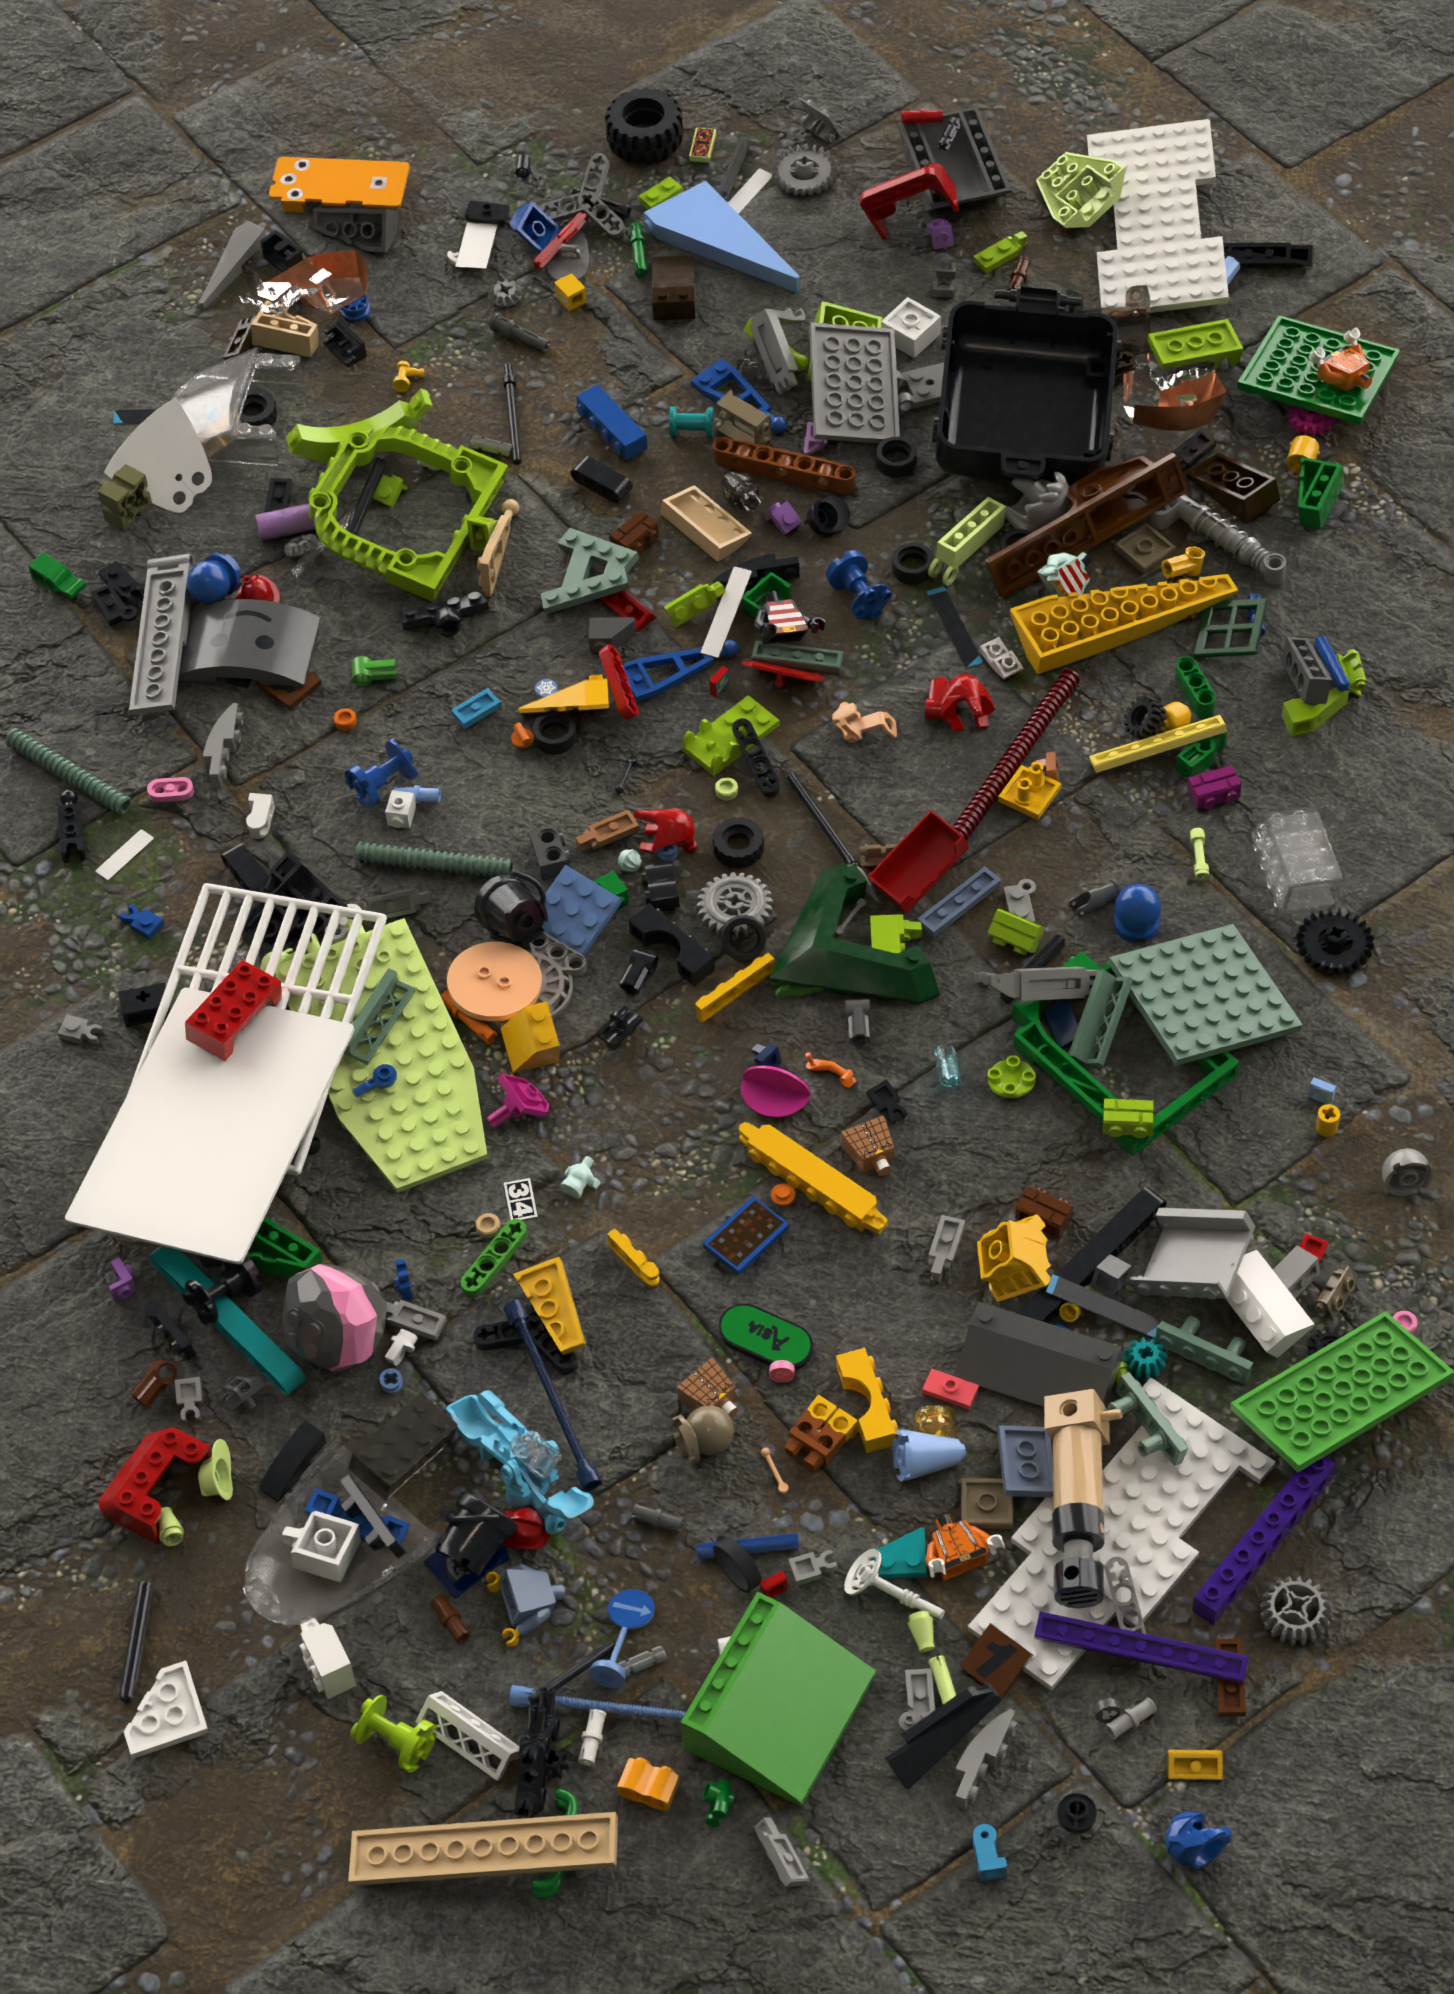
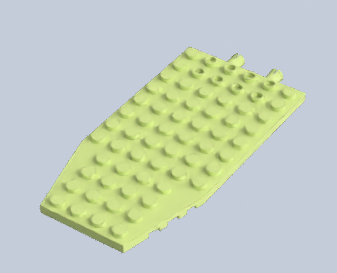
[274,918,488,1193]

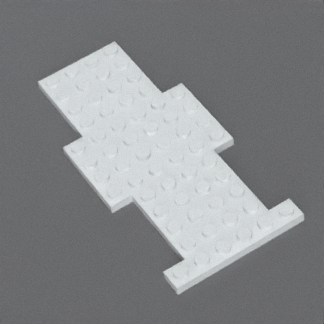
[968,1378,1275,1691]

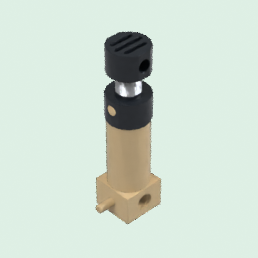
[1044,1389,1123,1609]

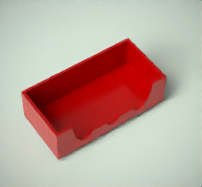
[867,810,969,914]
[185,960,282,1061]

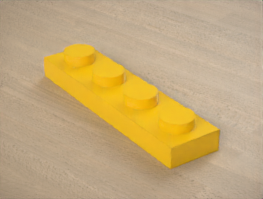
[695,953,775,1023]

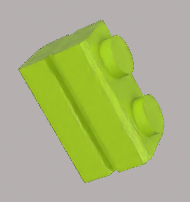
[987,908,1045,955]
[1103,1099,1154,1138]

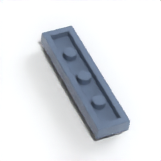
[917,866,1001,938]

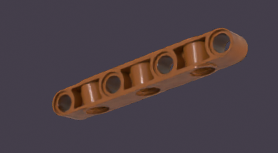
[712,437,856,495]

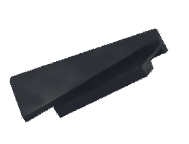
[1223,243,1315,266]

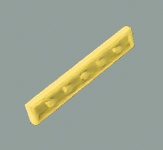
[1089,715,1227,773]

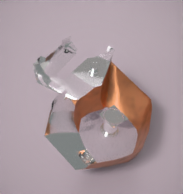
[239,250,368,316]
[1123,354,1227,431]

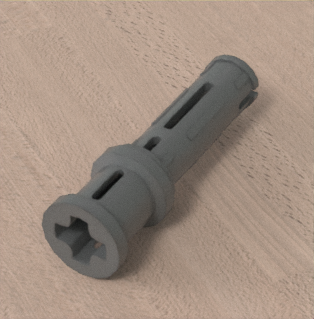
[489,313,551,353]

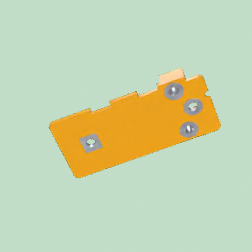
[269,157,410,213]

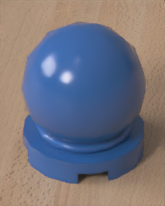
[187,552,242,605]
[1114,884,1162,943]

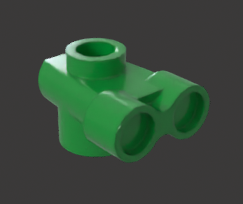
[702,1779,734,1827]

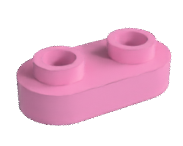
[147,777,194,802]

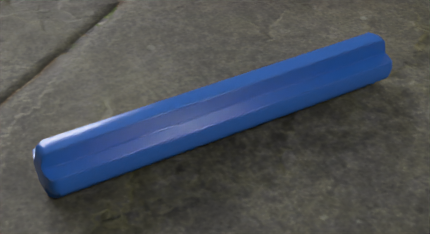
[1315,635,1350,692]
[696,1533,799,1559]

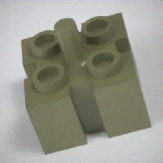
[98,464,152,531]

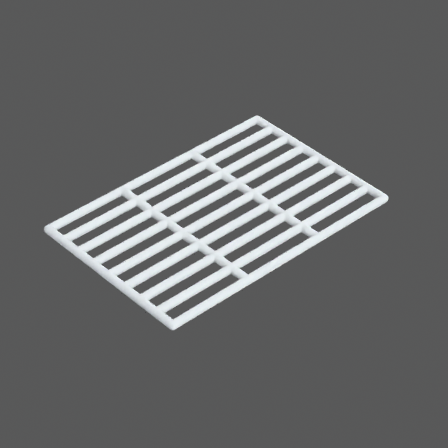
[127,883,387,1176]

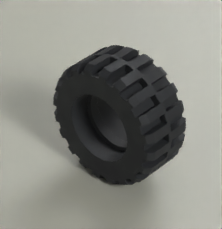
[605,88,684,164]

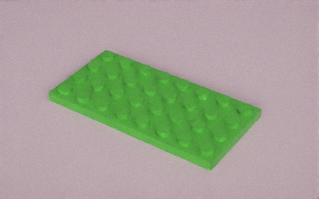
[1230,1311,1454,1472]

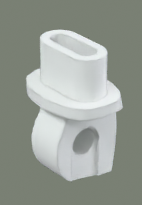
[385,1329,418,1366]

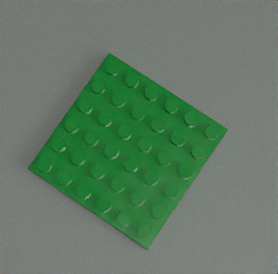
[1237,315,1400,425]

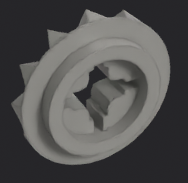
[488,279,522,307]
[284,534,318,557]

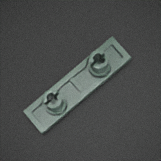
[1155,1316,1253,1385]
[1108,1372,1188,1466]

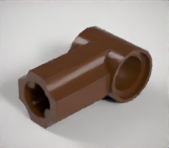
[130,1359,178,1408]

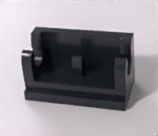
[323,319,367,368]

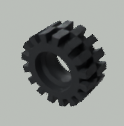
[1124,696,1167,740]

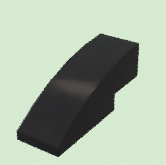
[259,1420,327,1502]

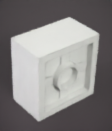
[881,297,941,358]

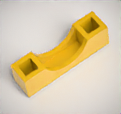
[836,1348,898,1453]

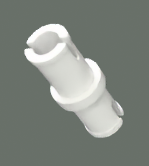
[578,1709,607,1766]

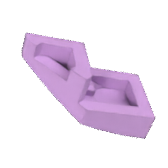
[804,422,828,456]

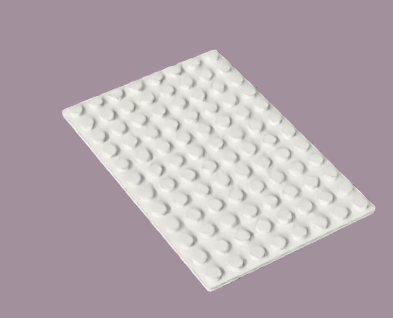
[65,988,355,1264]

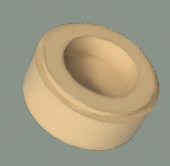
[476,1213,501,1239]

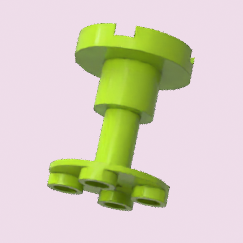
[350,1695,437,1773]

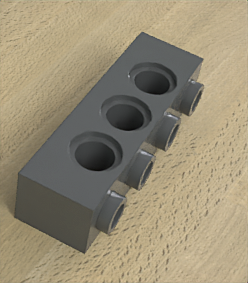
[1281,637,1332,706]

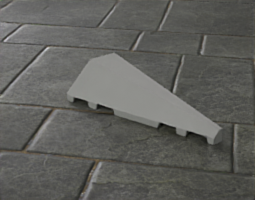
[198,221,266,310]

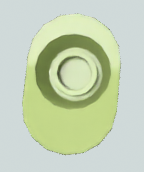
[198,1439,233,1500]

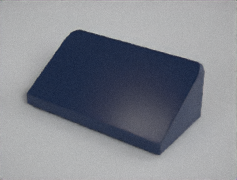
[1043,999,1079,1049]

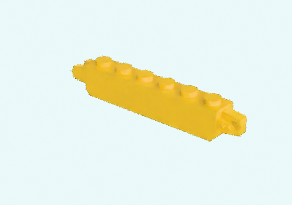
[738,1122,888,1235]

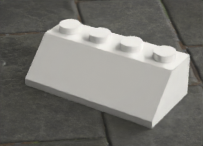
[1226,1250,1315,1358]

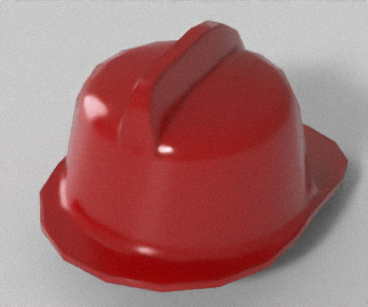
[501,1508,551,1550]

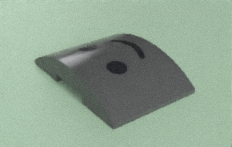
[178,599,321,687]

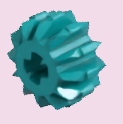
[1124,1337,1167,1381]

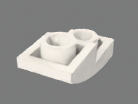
[979,637,1024,679]

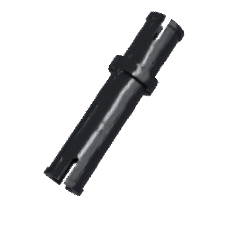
[571,187,632,219]

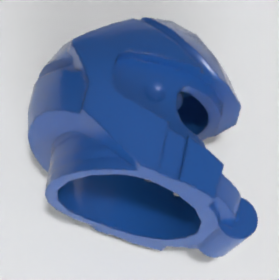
[1165,1812,1232,1869]

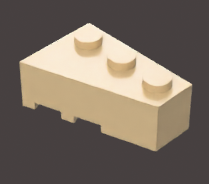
[251,300,319,357]

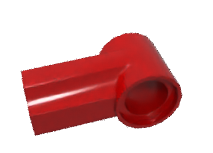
[925,677,949,720]

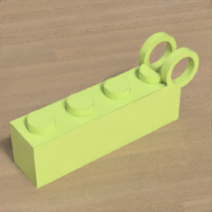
[928,497,1006,586]

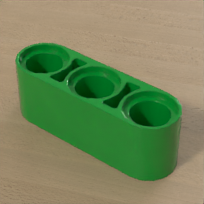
[1175,656,1216,719]

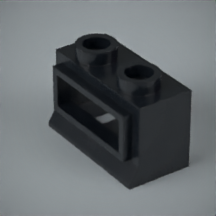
[260,230,303,273]

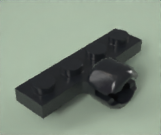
[398,591,489,637]

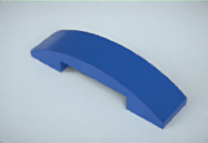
[305,1488,410,1546]

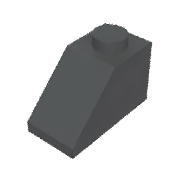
[589,617,635,653]

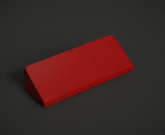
[599,590,657,631]

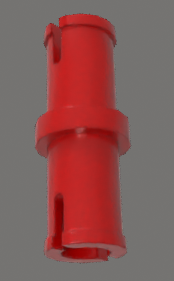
[901,108,943,125]

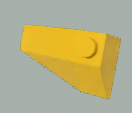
[519,675,609,713]

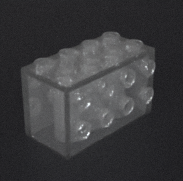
[1253,807,1344,916]

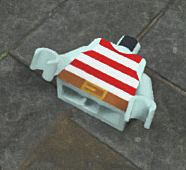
[1037,552,1091,597]

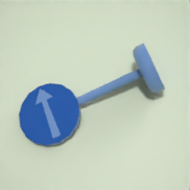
[589,1589,655,1689]

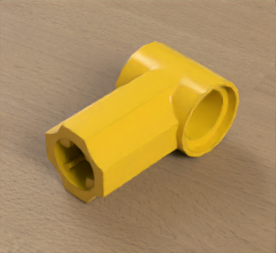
[1161,547,1205,579]

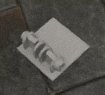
[799,98,841,142]

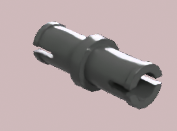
[631,1504,685,1534]

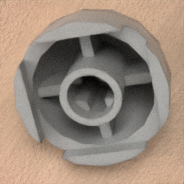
[1382,1148,1433,1197]

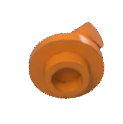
[511,723,534,748]

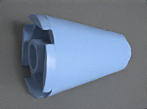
[892,1429,966,1481]

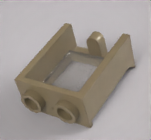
[716,389,771,447]

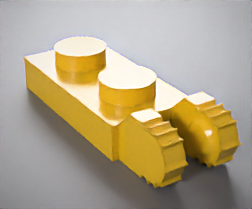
[607,1228,660,1288]

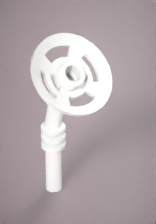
[844,1549,945,1619]

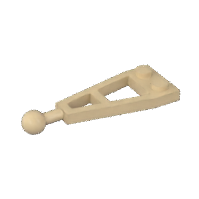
[477,499,519,597]

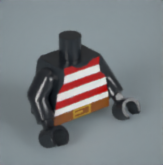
[754,591,825,645]

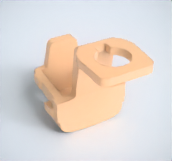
[832,702,897,743]

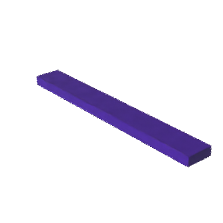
[1034,1611,1249,1684]

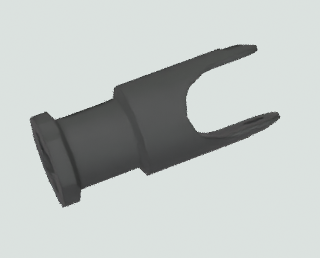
[1068,878,1122,917]

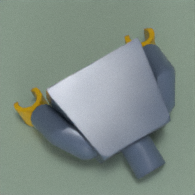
[486,1564,565,1648]

